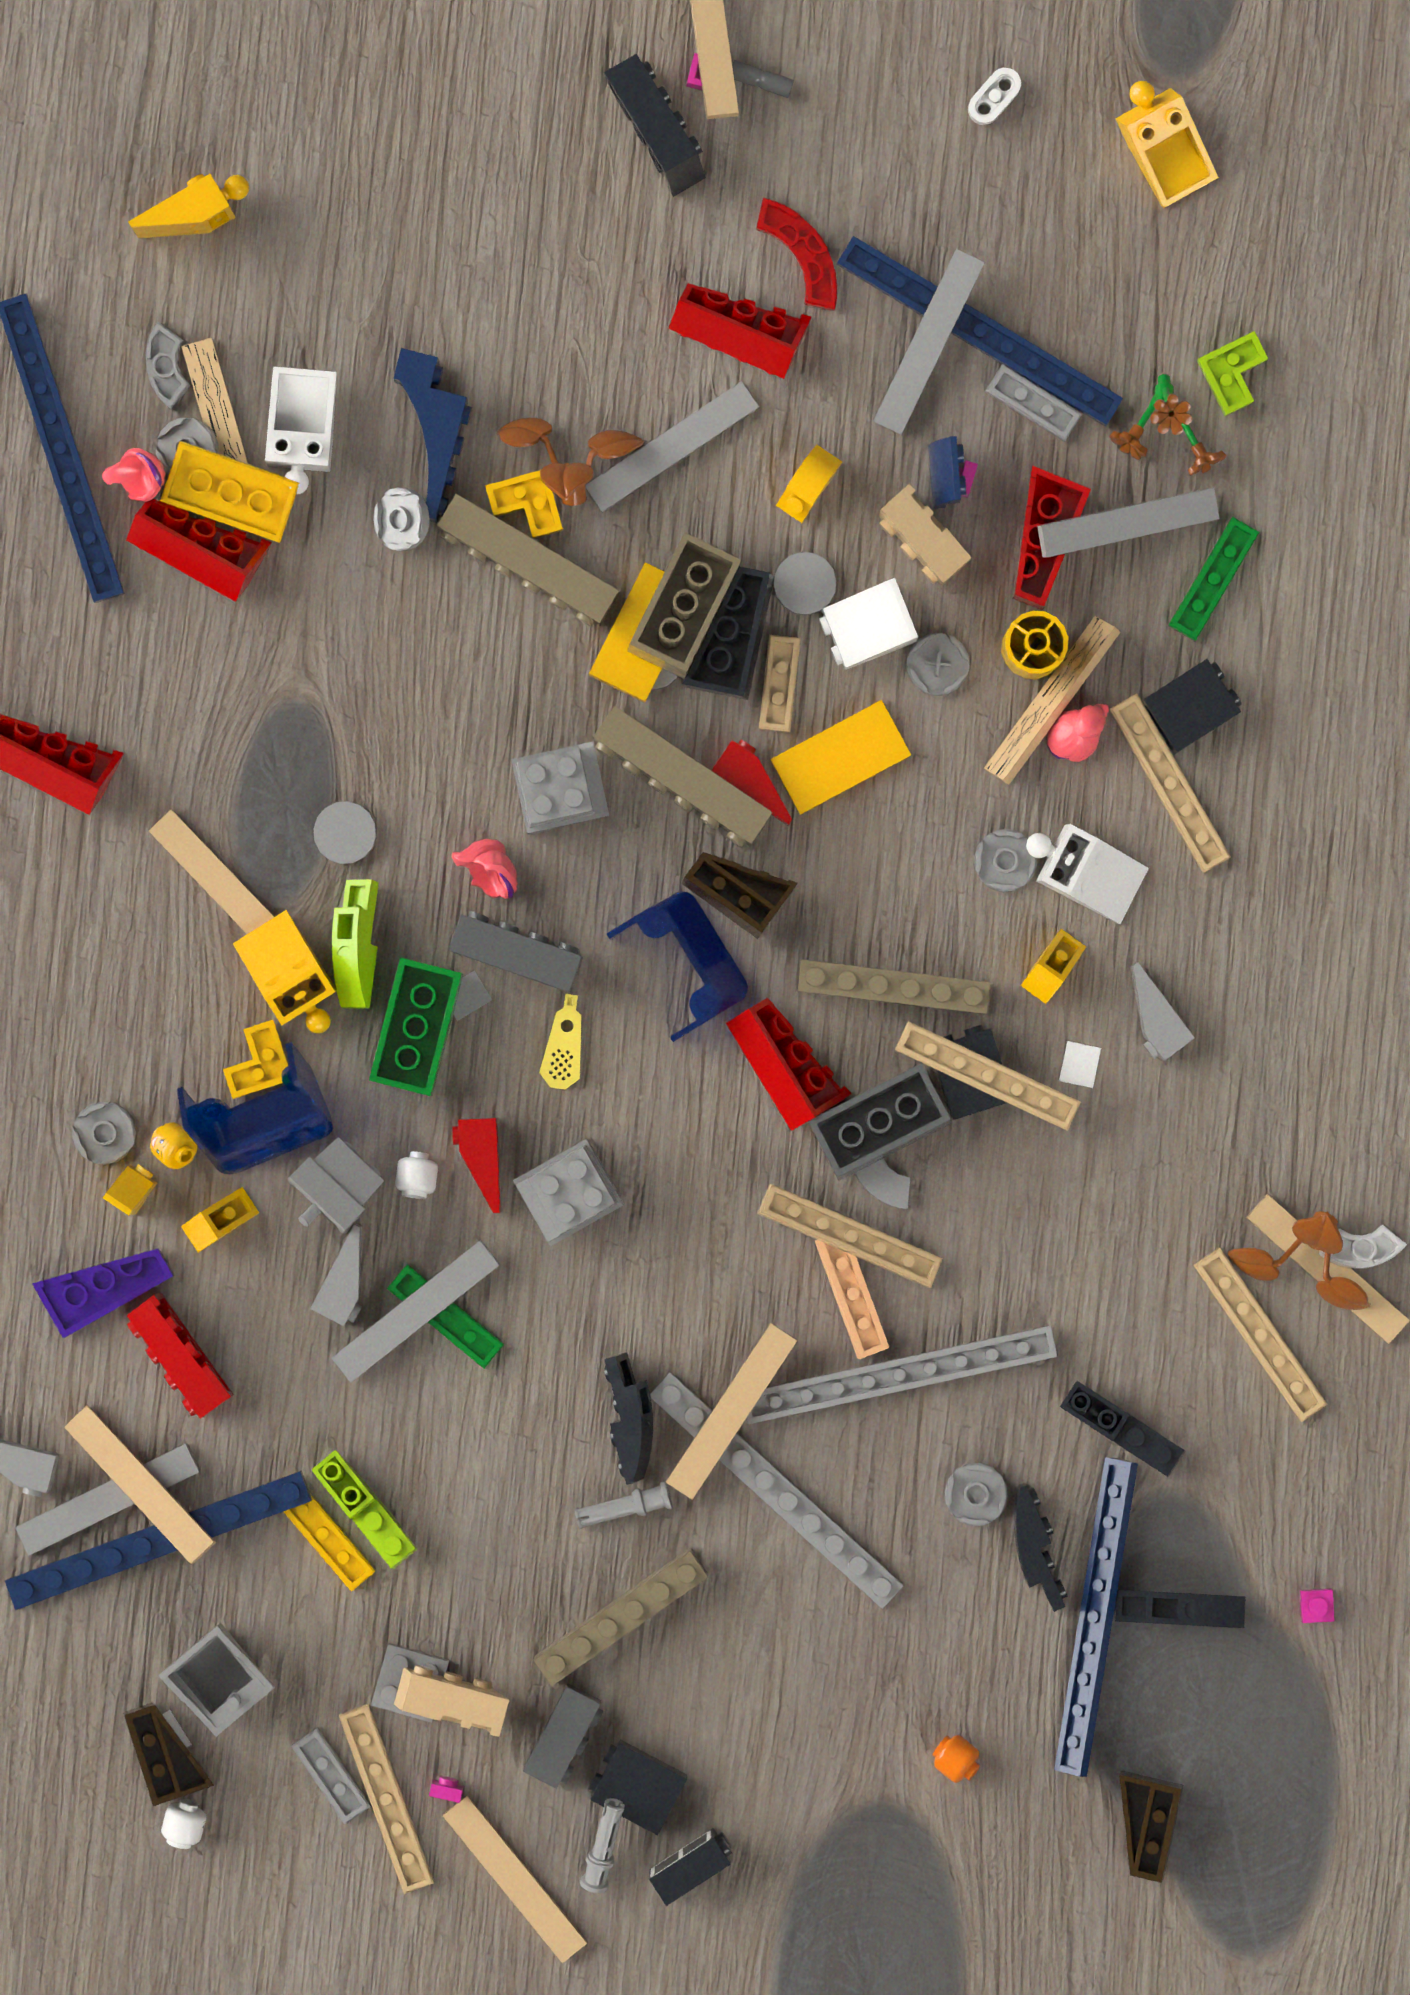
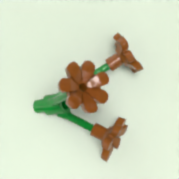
[1109,374,1226,476]

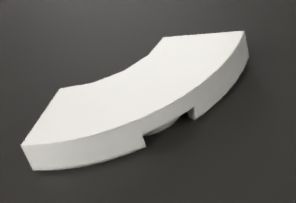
[1318,1225,1407,1269]

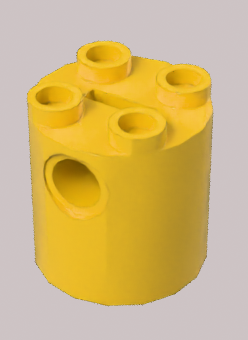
[1001,611,1068,680]

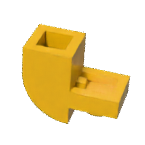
[776,444,842,523]

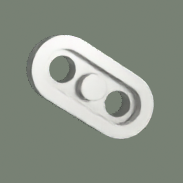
[968,68,1021,125]

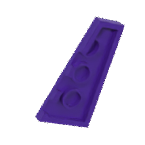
[32,1248,175,1338]

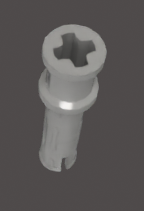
[575,1481,672,1529]
[580,1798,625,1893]

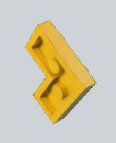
[485,470,563,539]
[223,1019,293,1099]

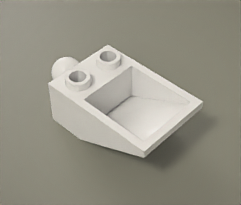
[265,366,337,494]
[1026,824,1149,924]

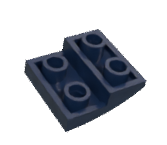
[928,436,966,509]

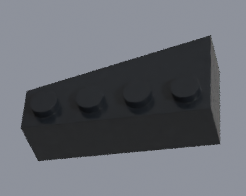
[604,54,706,197]
[682,566,774,700]

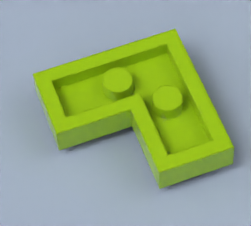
[1197,331,1268,416]

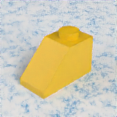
[1020,929,1086,1004]
[103,1164,157,1216]
[181,1187,259,1253]

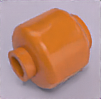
[932,1735,980,1783]

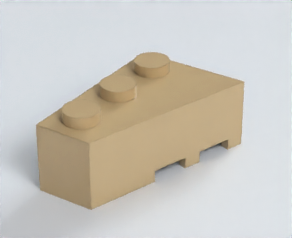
[879,483,971,586]
[394,1665,509,1737]

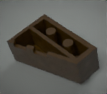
[681,852,798,939]
[123,1702,214,1806]
[1119,1771,1184,1883]

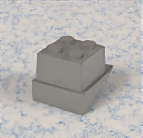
[511,741,609,835]
[287,1137,384,1234]
[513,1138,624,1247]
[159,1623,275,1737]

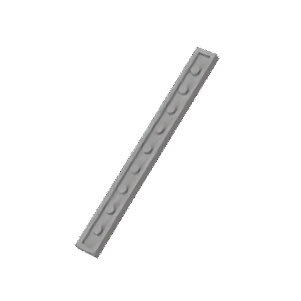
[747,1325,1057,1424]
[650,1372,904,1609]

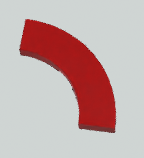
[756,198,837,311]

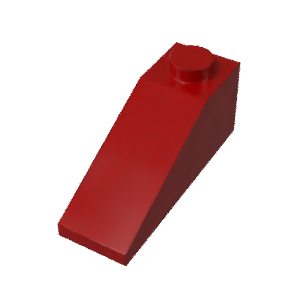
[711,739,792,826]
[452,1118,501,1213]

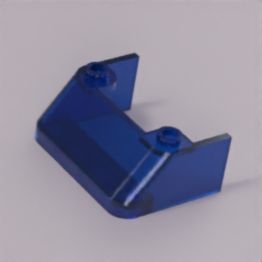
[607,891,748,1042]
[177,1042,333,1175]

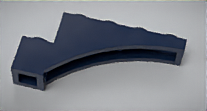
[393,348,472,523]

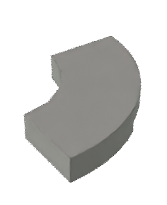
[146,322,191,410]
[855,1158,910,1210]

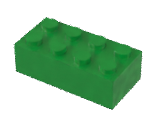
[369,957,463,1096]

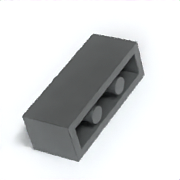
[523,1683,603,1789]

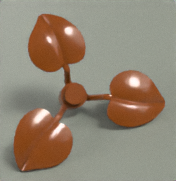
[497,417,644,506]
[1227,1211,1371,1310]

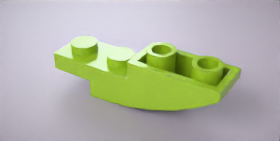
[332,879,379,1009]
[312,1450,418,1570]

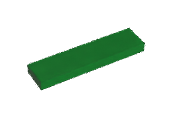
[1168,516,1260,642]
[387,1264,504,1369]

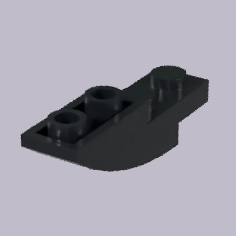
[604,1352,653,1485]
[1060,1381,1185,1477]
[1014,1483,1068,1612]
[1115,1590,1246,1628]

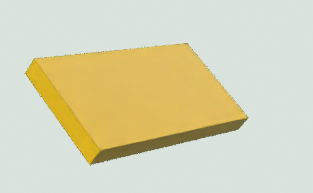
[160,441,300,543]
[589,562,665,703]
[770,700,911,815]

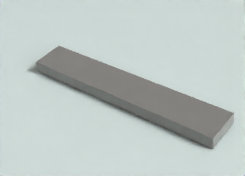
[873,249,985,435]
[586,381,759,513]
[1037,488,1219,557]
[331,1240,500,1383]
[15,1443,200,1556]

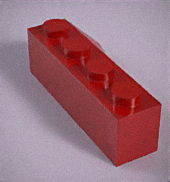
[668,283,812,379]
[1012,465,1091,610]
[126,499,272,602]
[0,714,124,815]
[726,997,852,1131]
[127,1292,234,1419]

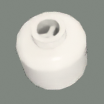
[395,1152,438,1199]
[161,1799,206,1849]

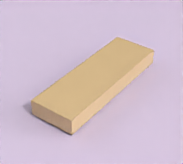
[759,634,801,733]

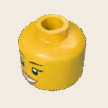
[150,1122,198,1169]

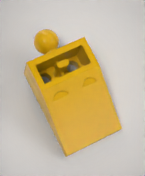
[1115,81,1219,208]
[128,174,249,238]
[233,910,337,1034]

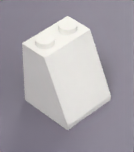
[819,578,918,670]

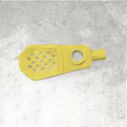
[539,994,582,1090]

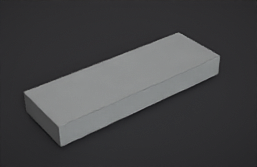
[985,364,1082,442]
[291,1727,371,1825]

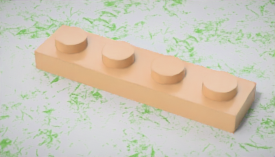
[814,1240,889,1359]

